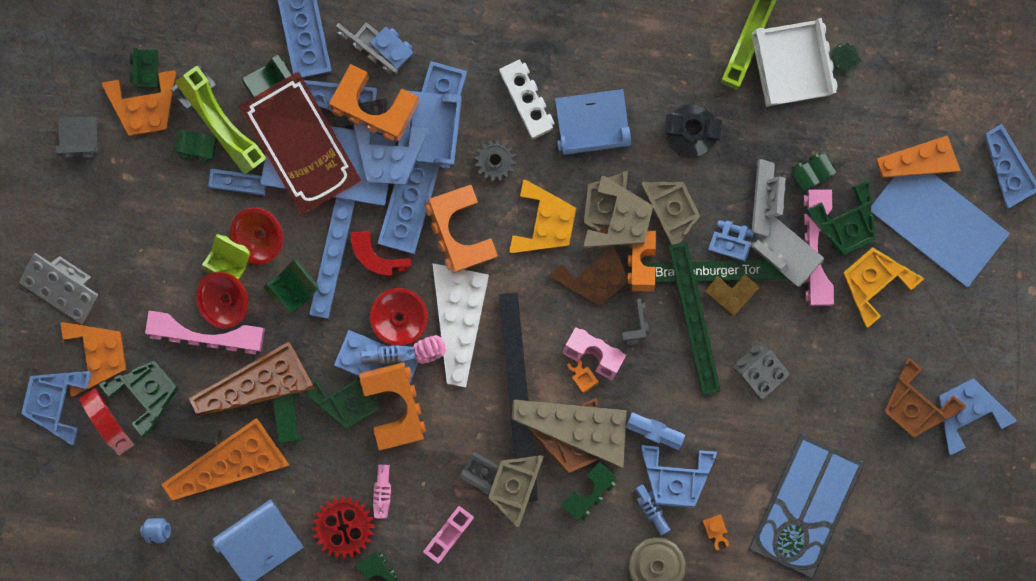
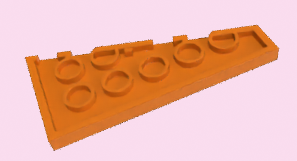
[161,418,290,500]

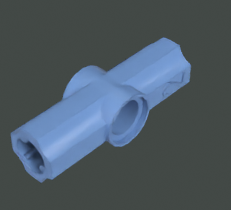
[626,412,685,450]

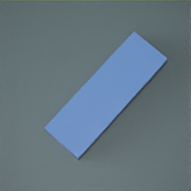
[208,169,266,196]

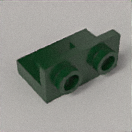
[130,48,159,89]

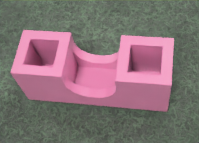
[562,328,626,380]
[423,506,474,564]

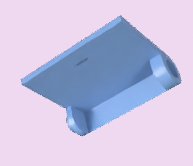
[555,89,631,155]
[398,90,462,168]
[212,499,304,581]

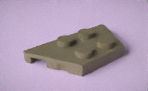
[584,171,628,232]
[641,182,700,245]
[488,456,544,527]

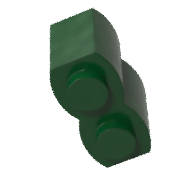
[174,129,218,163]
[790,153,836,193]

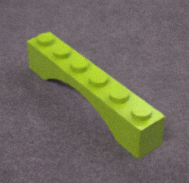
[720,0,776,90]
[175,66,266,174]

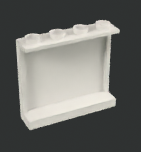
[751,18,837,107]

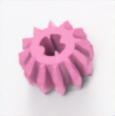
[414,335,446,364]

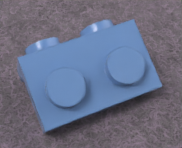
[370,27,414,70]

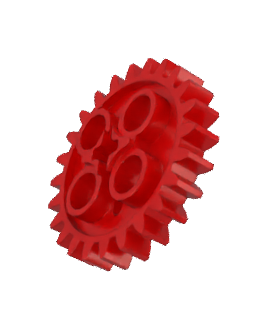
[312,496,375,559]

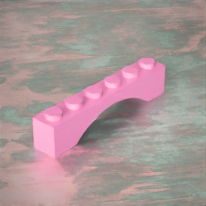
[803,190,834,306]
[145,311,265,355]

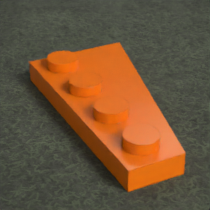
[875,135,961,178]

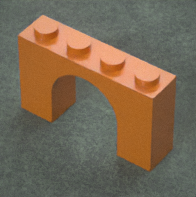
[329,64,420,142]
[425,185,498,274]
[359,362,426,451]

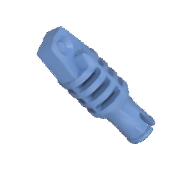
[360,345,415,364]
[635,485,671,536]

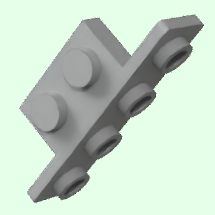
[336,22,399,76]
[752,159,786,237]

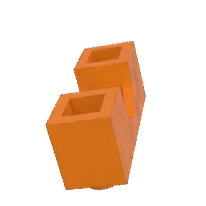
[628,231,656,292]

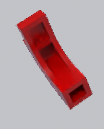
[351,231,412,277]
[79,388,134,456]

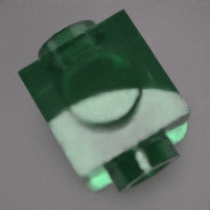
[830,42,861,74]

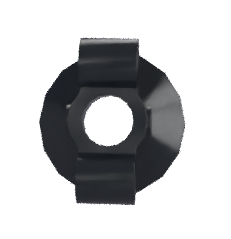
[665,104,722,158]

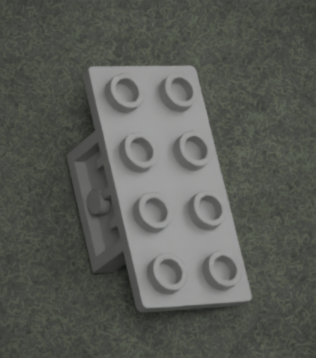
[745,217,824,287]
[19,253,98,324]

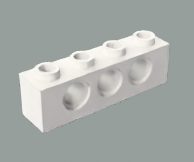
[499,59,555,140]

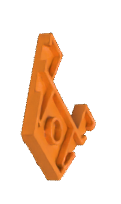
[102,70,176,136]
[60,322,127,397]

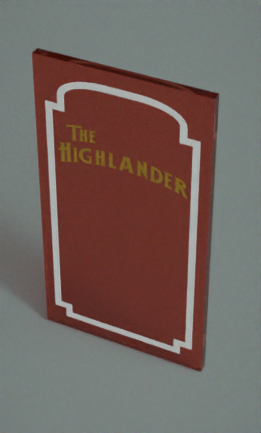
[239,71,362,215]

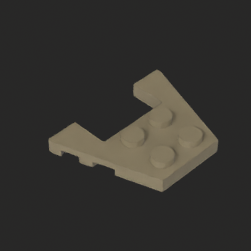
[584,176,653,248]

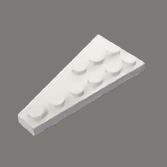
[433,264,489,388]

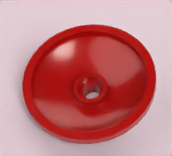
[230,207,283,264]
[196,271,248,329]
[370,288,428,346]

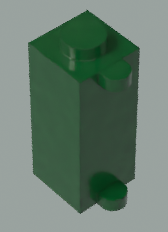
[273,394,304,443]

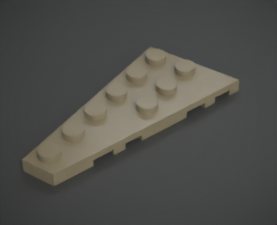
[512,400,627,468]

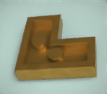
[705,274,760,316]

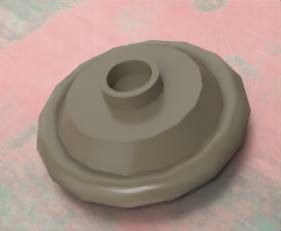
[628,537,686,581]

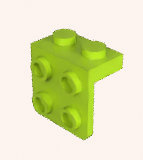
[201,234,250,280]

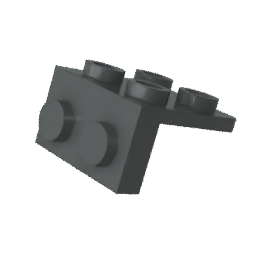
[56,116,98,159]
[621,299,649,346]
[733,341,789,399]

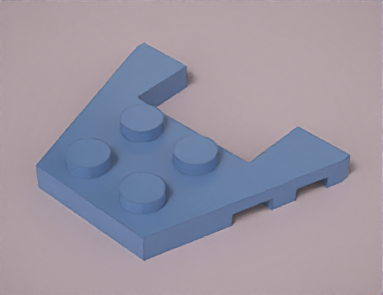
[354,123,429,185]
[21,371,92,445]
[939,378,1016,456]
[641,445,717,508]

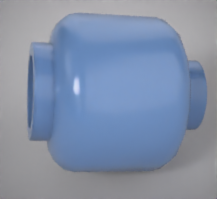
[140,518,171,544]

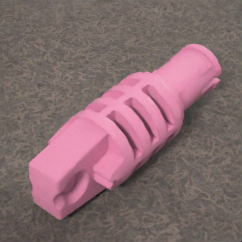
[373,465,391,519]

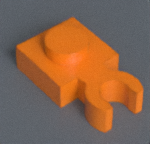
[567,360,599,394]
[702,514,729,550]

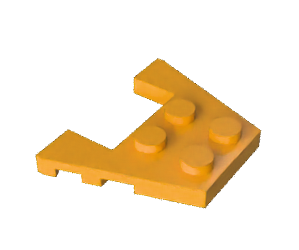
[509,179,576,253]
[843,247,924,328]

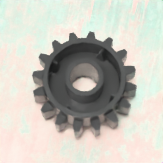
[474,139,516,182]

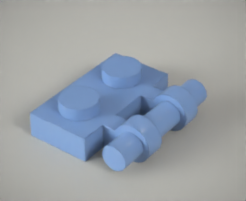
[708,220,755,261]

